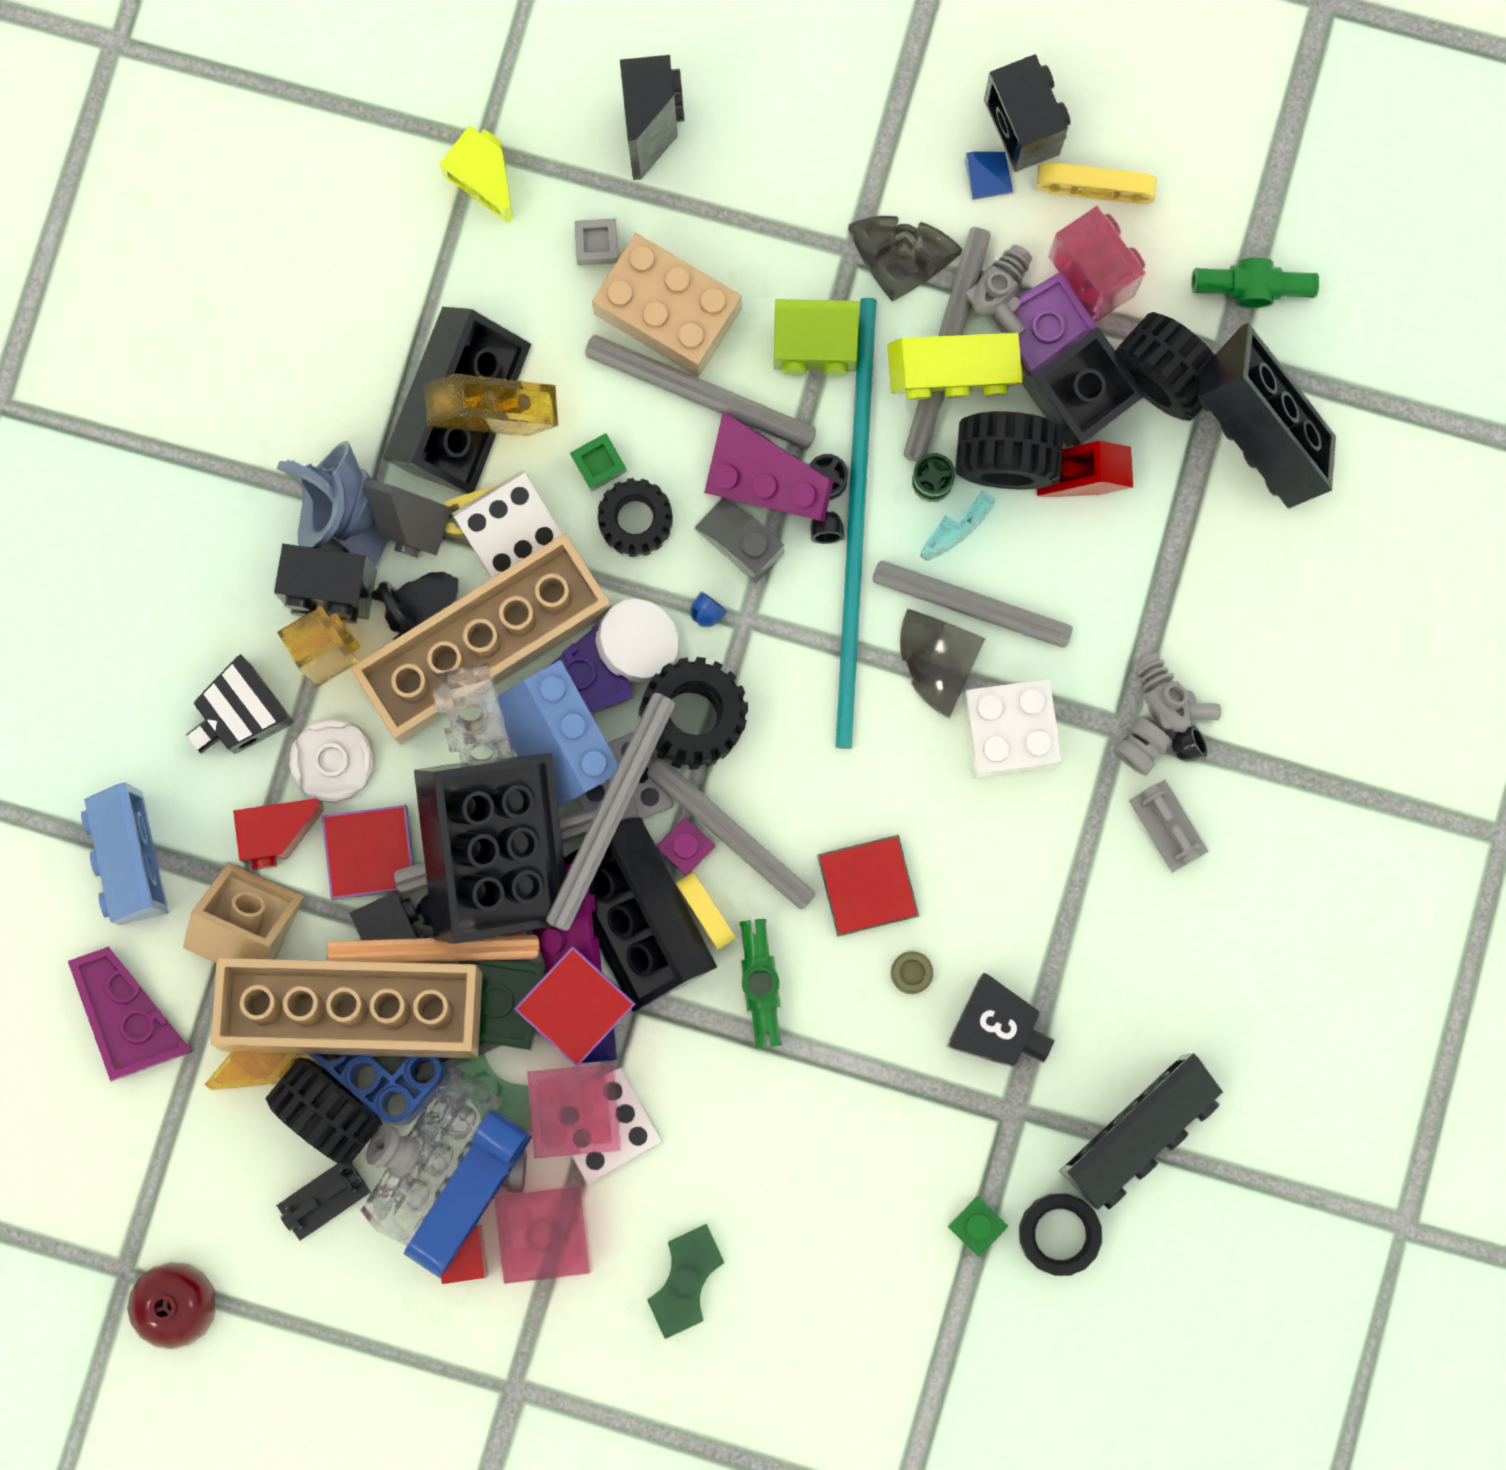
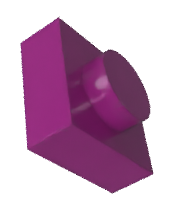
[656,817,716,876]

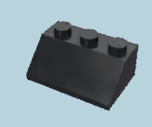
[620,55,685,180]

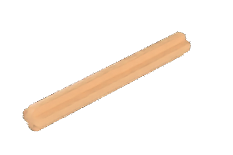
[326,935,540,963]

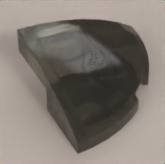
[848,216,962,301]
[900,609,985,718]

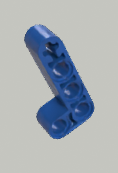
[308,1054,448,1126]
[403,1109,533,1278]

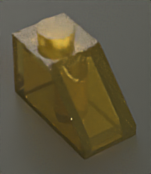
[205,1052,303,1090]

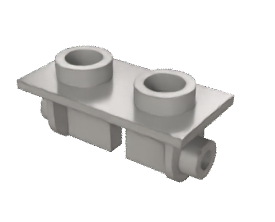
[1129,779,1209,873]

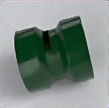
[912,453,955,502]

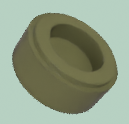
[890,951,933,994]

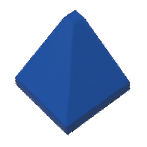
[965,151,1013,200]

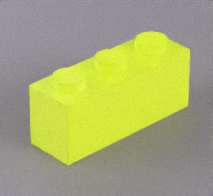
[887,333,1023,400]

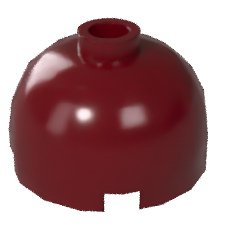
[127,1262,216,1349]

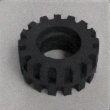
[598,478,673,557]

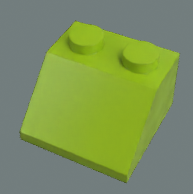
[774,299,859,377]

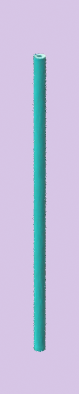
[835,298,877,749]

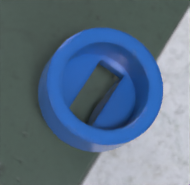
[690,591,727,628]

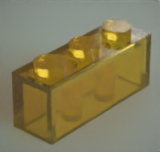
[425,374,559,436]
[277,606,361,687]

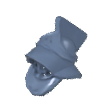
[277,440,388,567]

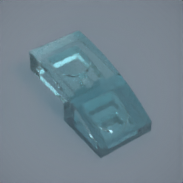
[920,490,996,561]

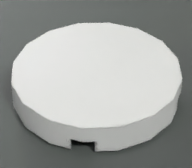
[595,598,679,683]
[289,719,374,803]

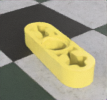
[1036,162,1157,204]

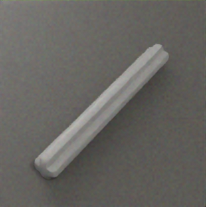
[873,561,1073,648]
[647,758,815,909]

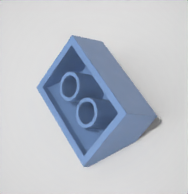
[488,660,619,808]
[81,782,169,925]

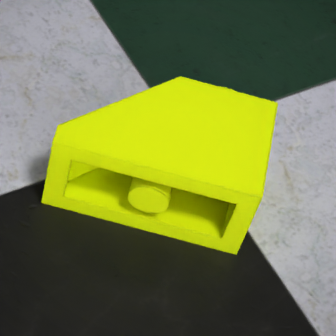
[439,125,513,223]

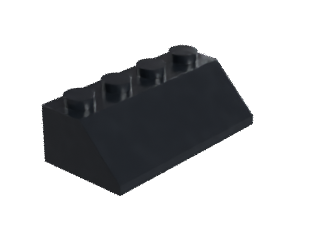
[383,306,531,494]
[1198,323,1336,509]
[564,817,717,1012]
[1059,1053,1223,1210]

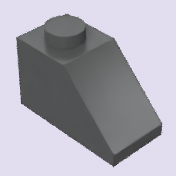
[363,478,452,558]
[695,498,784,584]

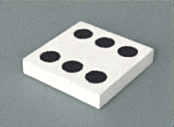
[452,470,562,578]
[546,1067,662,1184]

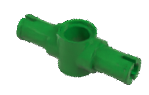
[1191,258,1319,308]
[739,919,782,1049]

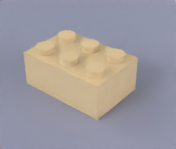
[592,232,742,377]

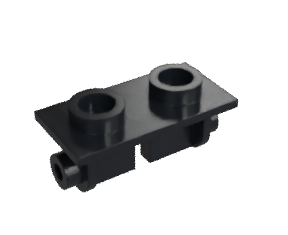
[276,1163,371,1241]

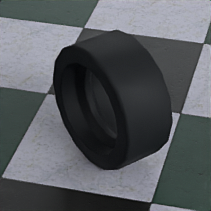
[1019,1194,1102,1276]

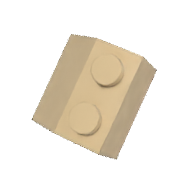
[183,862,304,962]

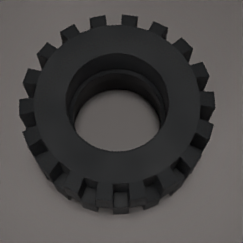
[1115,312,1215,421]
[955,411,1064,490]
[638,657,748,770]
[265,1057,382,1165]

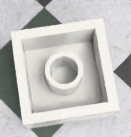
[963,679,1062,779]

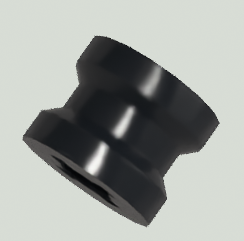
[809,454,848,501]

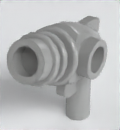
[965,245,1032,336]
[1135,653,1221,733]

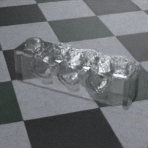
[433,661,515,763]
[360,1066,502,1246]

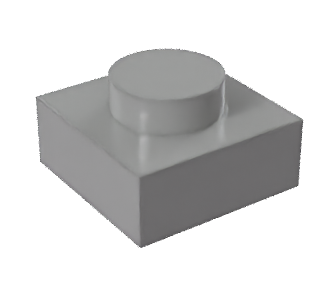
[575,219,618,265]

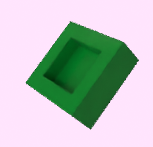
[570,433,627,491]
[947,1196,1008,1257]

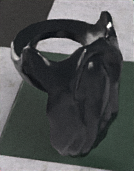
[371,572,459,640]

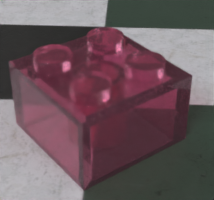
[1048,206,1145,323]
[527,1064,622,1159]
[494,1185,593,1284]

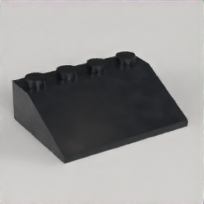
[414,753,566,944]

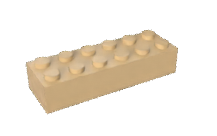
[350,533,611,745]
[210,958,483,1058]

